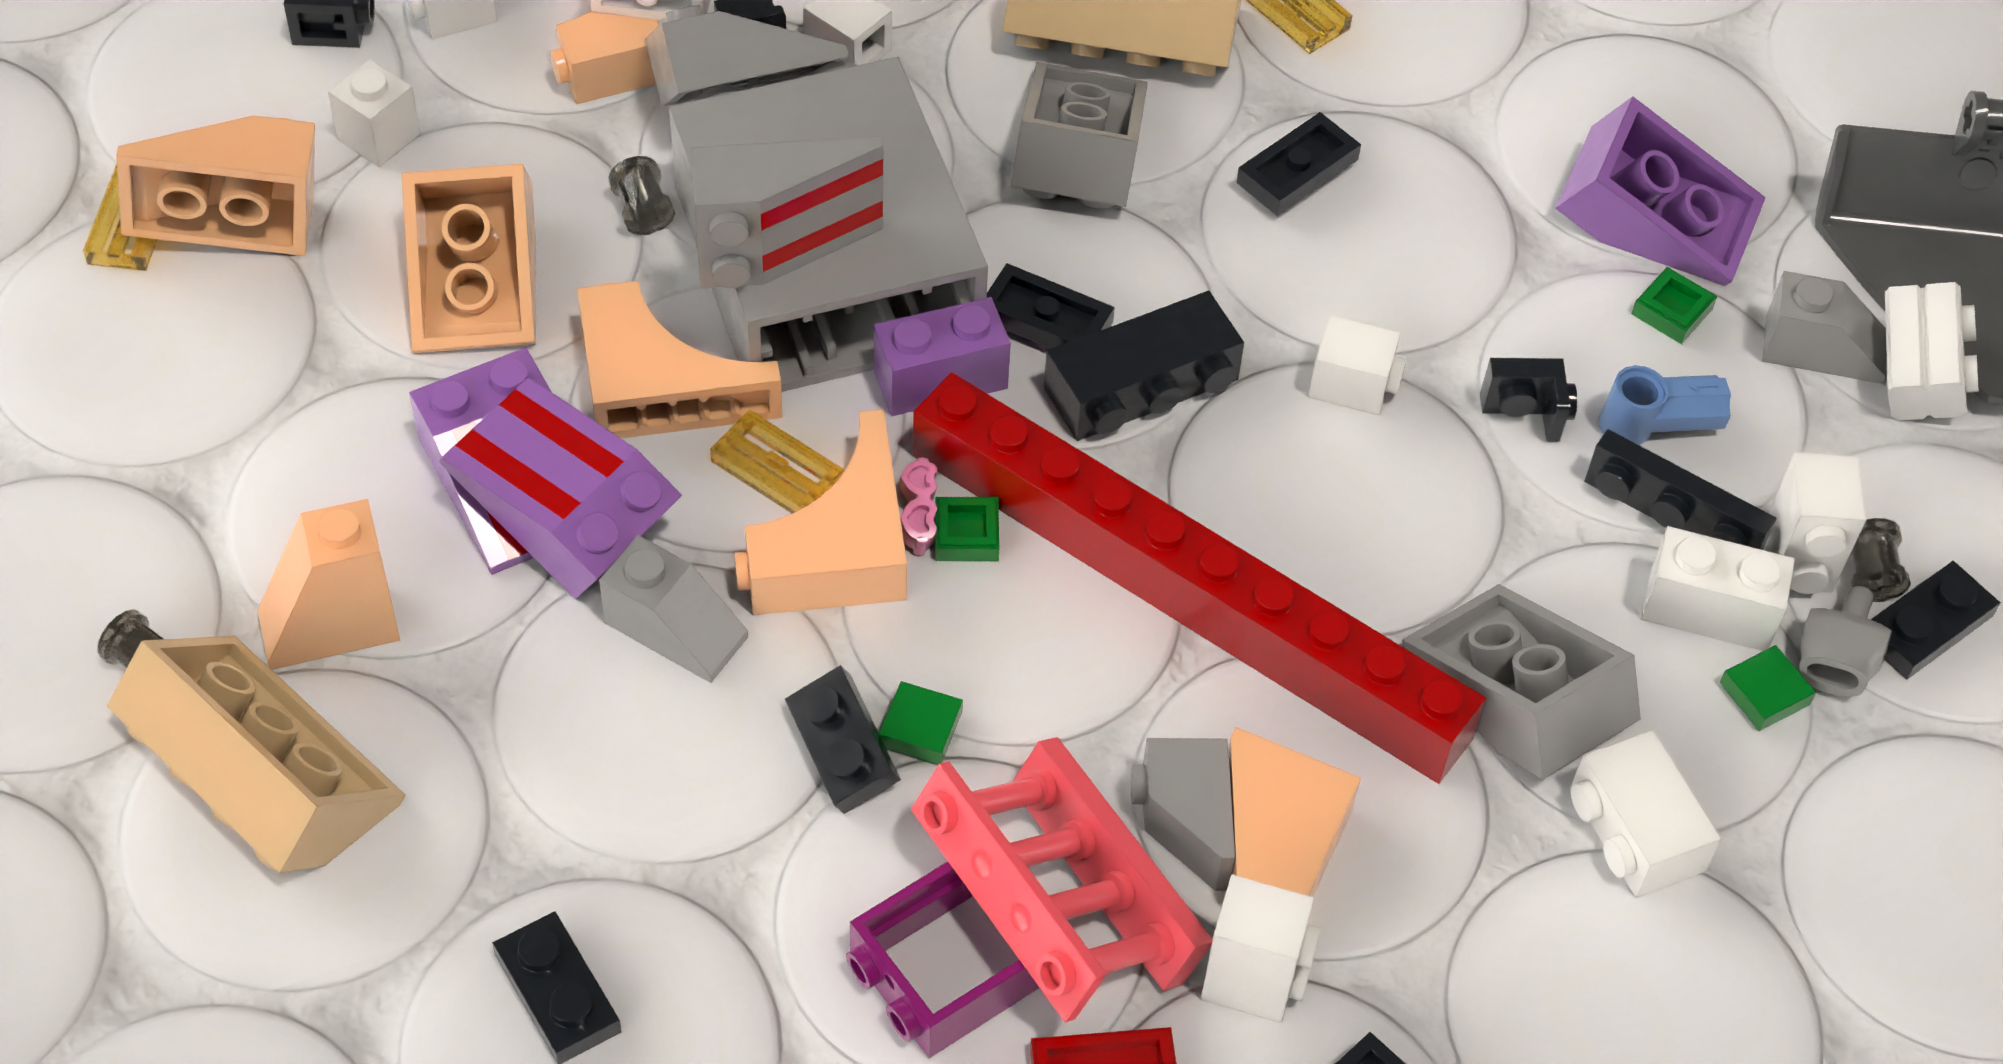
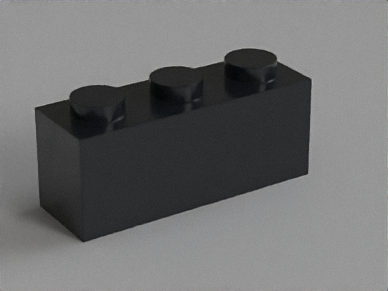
[1044,290,1244,441]

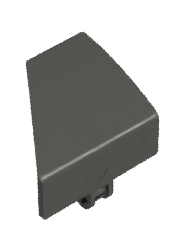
[1815,91,2003,405]

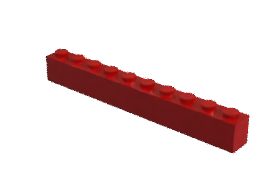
[912,372,1486,784]

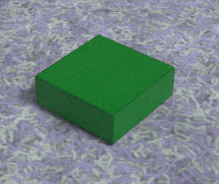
[1631,267,1718,345]
[935,497,1000,562]
[1720,645,1816,731]
[879,681,963,765]

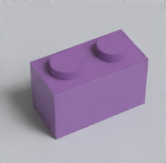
[874,297,1011,417]

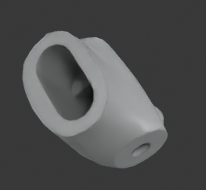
[1799,586,1892,697]

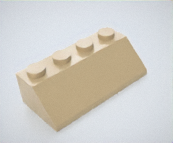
[1003,0,1241,77]
[107,635,406,873]

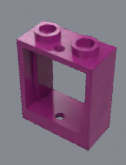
[846,862,1040,1059]

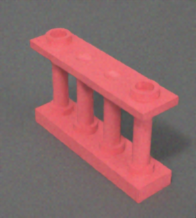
[911,737,1213,1023]

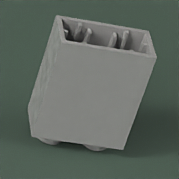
[669,56,988,392]

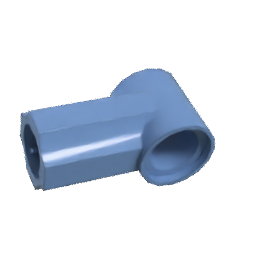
[1598,365,1731,445]

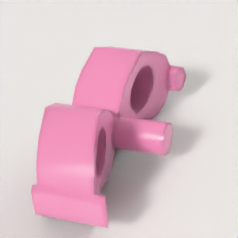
[898,457,937,556]

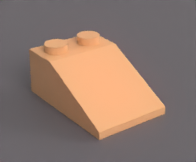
[116,115,315,256]
[401,164,536,353]

